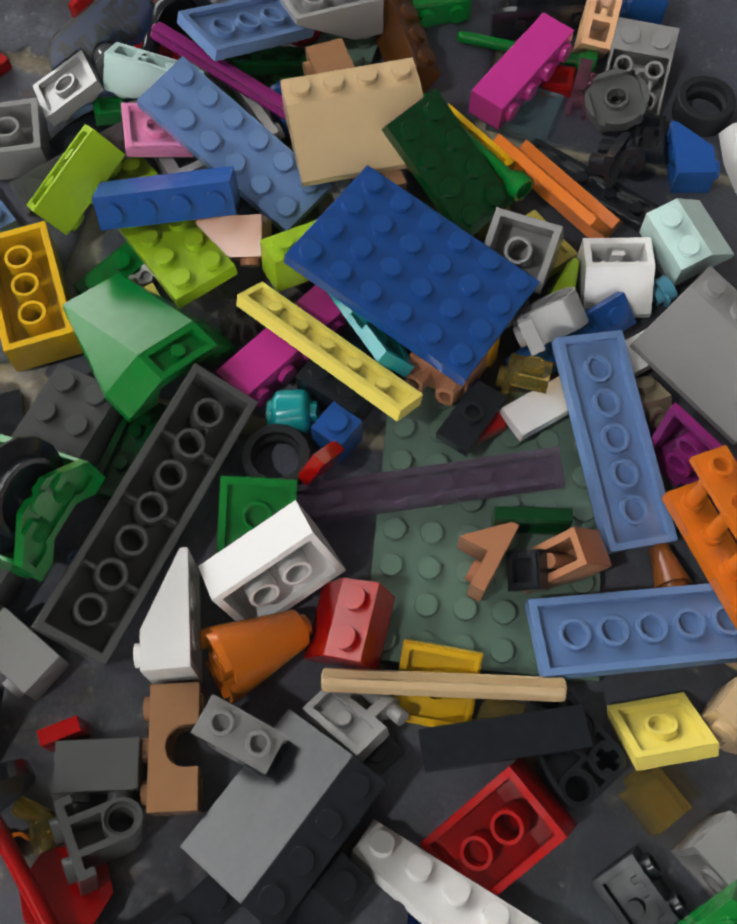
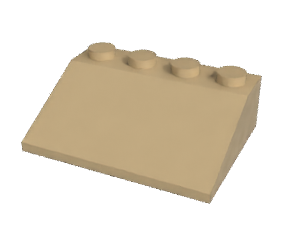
[280,57,423,187]

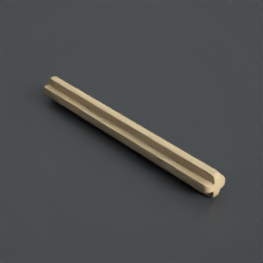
[321,668,567,702]

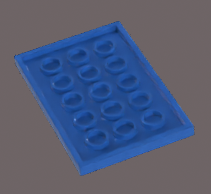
[284,165,540,386]

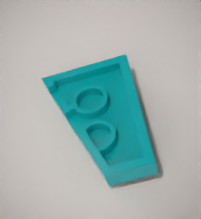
[328,294,414,378]

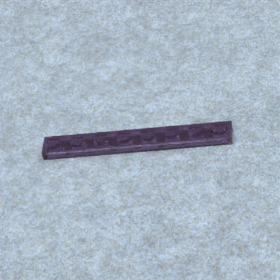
[297,446,565,523]

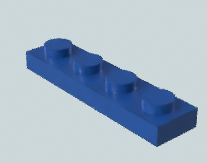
[504,292,636,391]

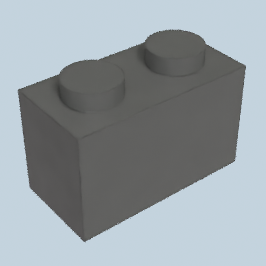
[52,737,147,804]

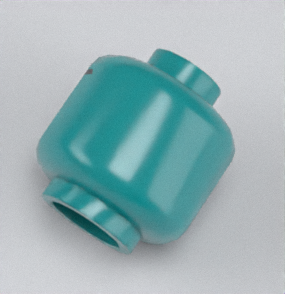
[266,389,321,435]

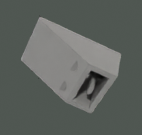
[604,17,680,115]

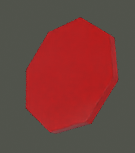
[19,846,114,924]

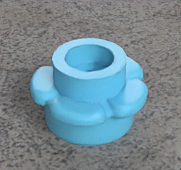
[652,275,678,307]

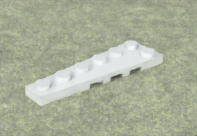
[350,819,540,924]

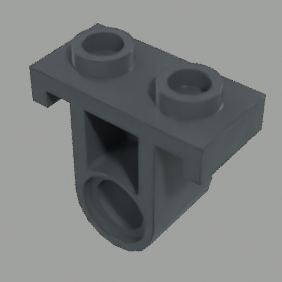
[48,795,144,896]

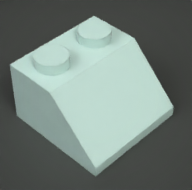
[639,198,734,286]

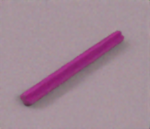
[150,22,286,121]

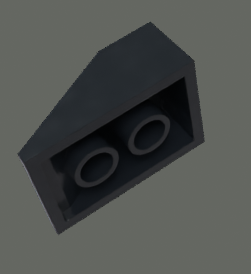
[296,325,412,423]

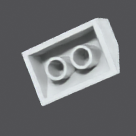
[198,500,346,621]

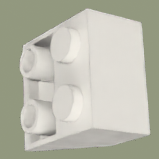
[576,237,655,318]

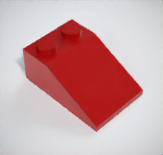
[419,759,577,896]

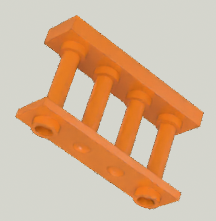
[661,445,737,630]

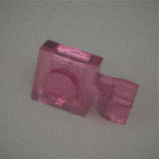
[565,57,597,121]

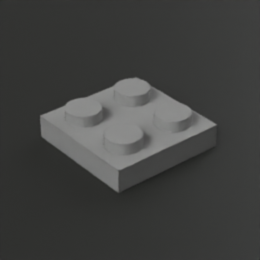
[32,49,104,127]

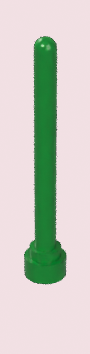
[456,31,599,77]
[423,93,534,201]

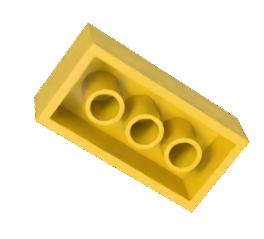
[0,221,83,372]

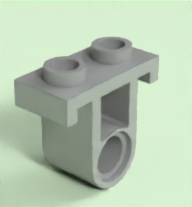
[511,287,589,356]
[191,694,286,775]

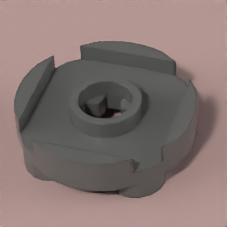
[584,69,649,133]

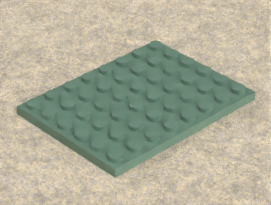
[370,386,600,684]

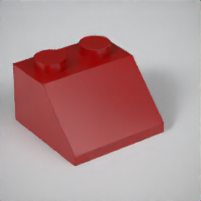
[304,578,395,670]

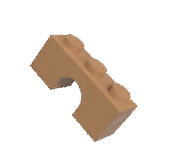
[140,682,205,816]

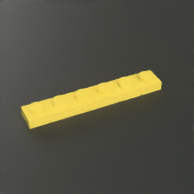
[236,281,423,422]

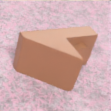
[457,522,519,602]

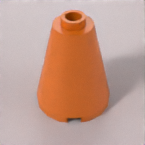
[198,609,313,705]

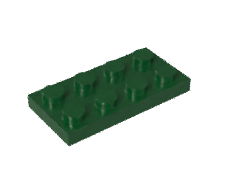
[381,88,514,236]

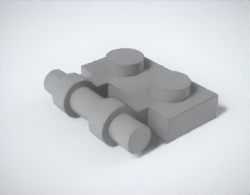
[302,668,409,762]

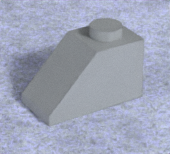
[0,607,71,701]

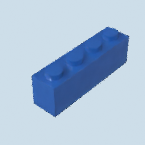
[92,166,240,231]

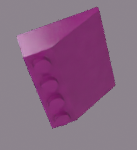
[651,402,737,544]

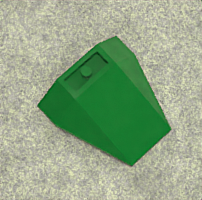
[63,273,237,423]

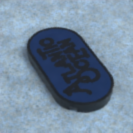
[48,0,155,79]

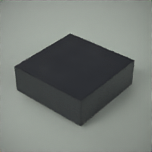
[506,549,549,592]

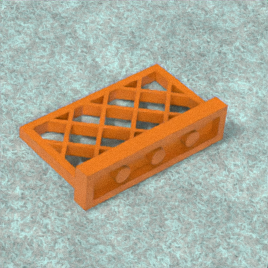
[493,133,622,238]

